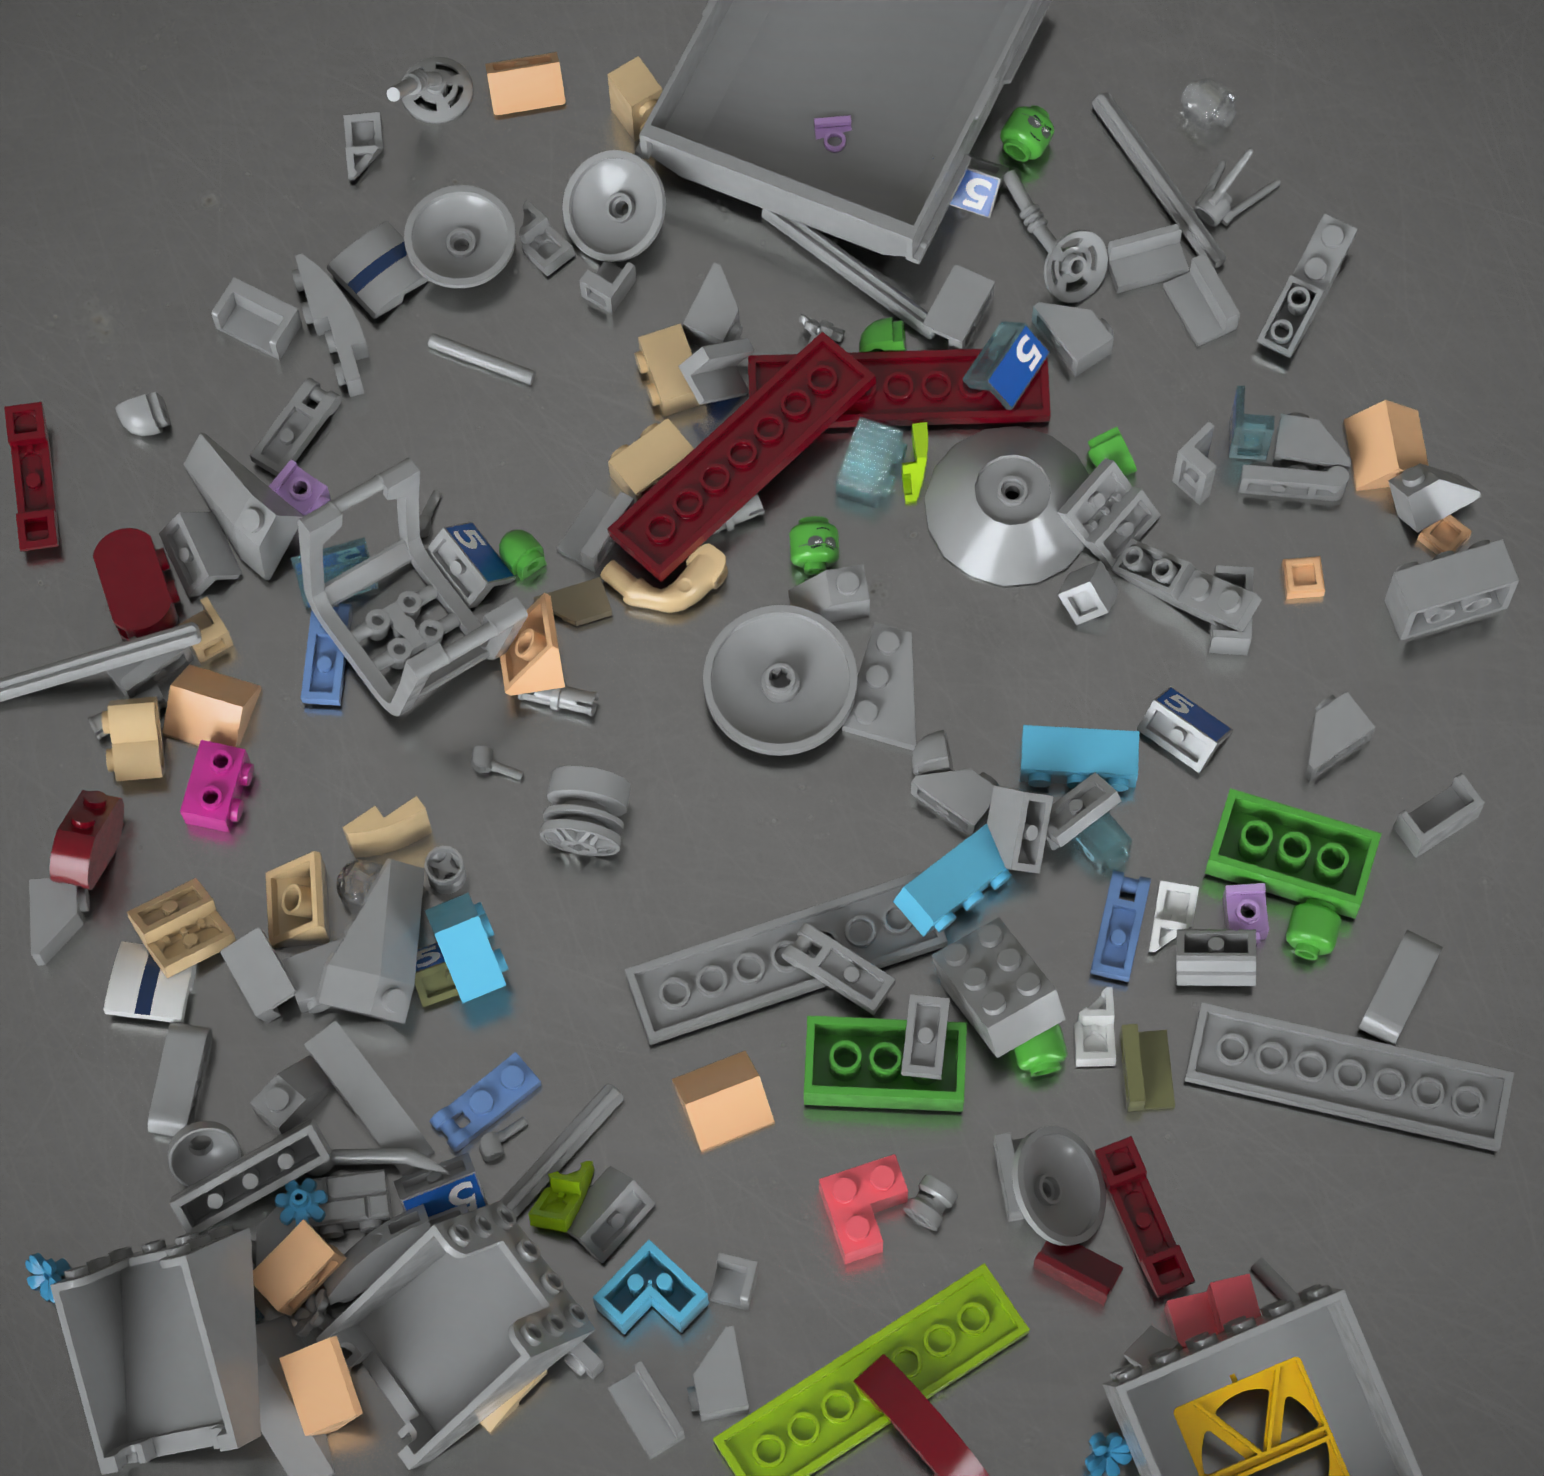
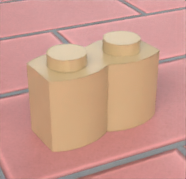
[102,696,165,781]

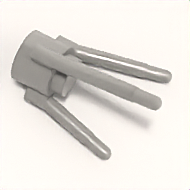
[1194,148,1281,227]

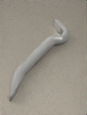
[307,1148,451,1176]

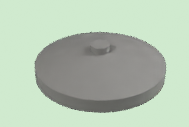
[703,605,857,756]

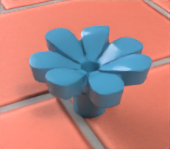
[275,1178,328,1226]
[25,1253,70,1303]
[1085,1432,1132,1476]

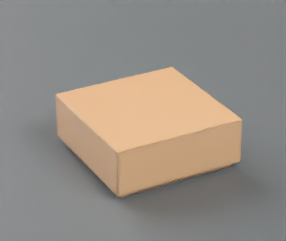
[1417,514,1472,555]
[1281,556,1325,599]

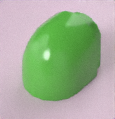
[859,317,907,352]
[1087,427,1137,475]
[499,529,547,581]

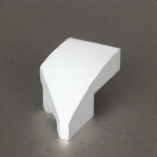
[1149,881,1199,953]
[1074,987,1116,1067]

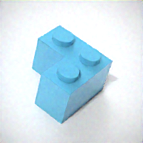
[425,893,509,1003]
[593,1240,709,1335]

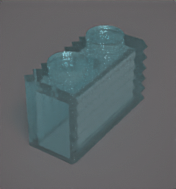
[836,417,908,508]

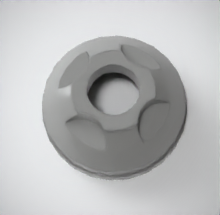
[167,1121,241,1187]

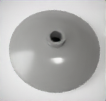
[562,150,666,262]
[404,185,516,288]
[1012,1126,1106,1246]

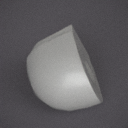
[115,392,170,436]
[912,729,953,776]

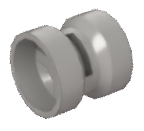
[424,845,466,894]
[903,1175,958,1231]

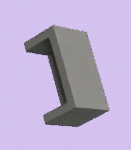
[211,277,302,360]
[1209,565,1254,655]
[1393,773,1485,858]

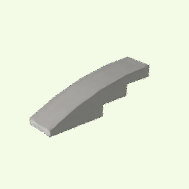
[304,1020,435,1177]

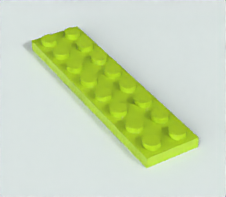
[713,1263,1030,1476]

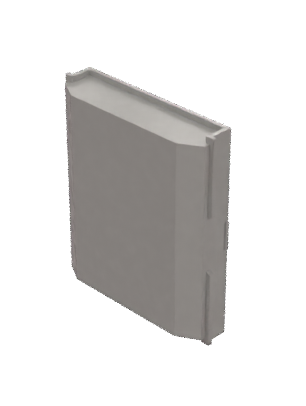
[635,0,1052,264]

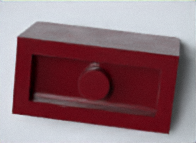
[1033,1240,1124,1306]

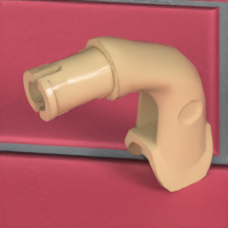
[600,543,728,613]

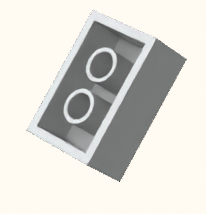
[1384,539,1519,641]
[931,917,1065,1058]

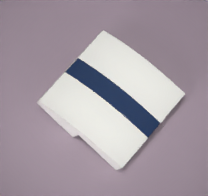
[103,941,197,1023]

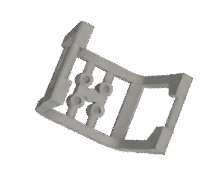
[297,457,528,716]

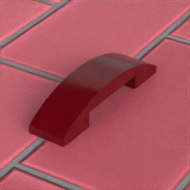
[4,402,59,552]
[1094,1136,1195,1298]
[853,1354,989,1476]

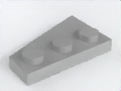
[842,622,916,750]

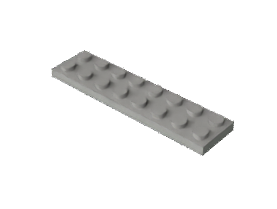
[625,871,948,1045]
[1185,1003,1514,1152]

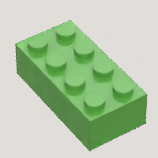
[1205,788,1382,919]
[804,1016,967,1112]

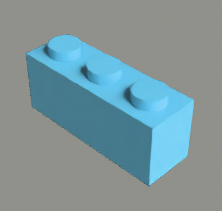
[1020,725,1140,792]
[893,823,1012,937]

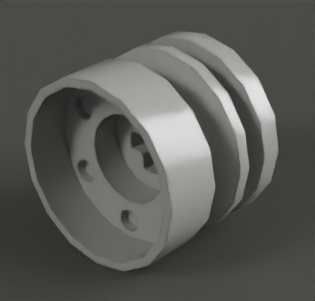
[540,766,631,856]

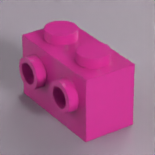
[180,740,254,833]

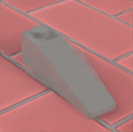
[184,433,303,580]
[315,859,425,1024]
[256,1315,335,1476]

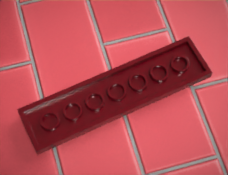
[607,332,876,582]
[748,347,1051,428]

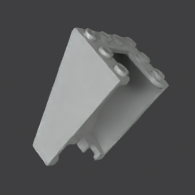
[316,1200,596,1470]
[50,1224,261,1475]

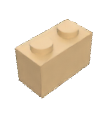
[607,56,663,142]
[634,323,703,417]
[608,418,694,504]

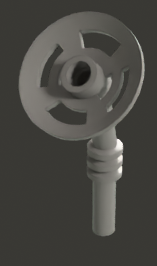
[387,57,473,124]
[1003,170,1108,303]

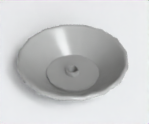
[925,426,1089,586]

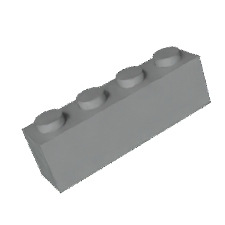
[170,1117,332,1234]

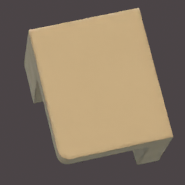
[179,596,233,664]

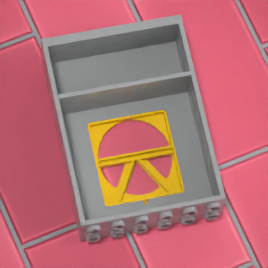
[1102,1284,1423,1476]

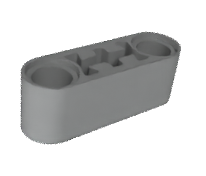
[1358,930,1443,1046]
[148,1022,212,1137]

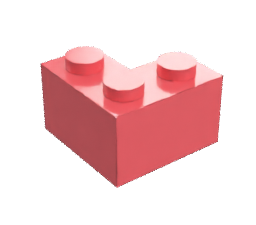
[819,1154,908,1264]
[1164,1273,1261,1349]

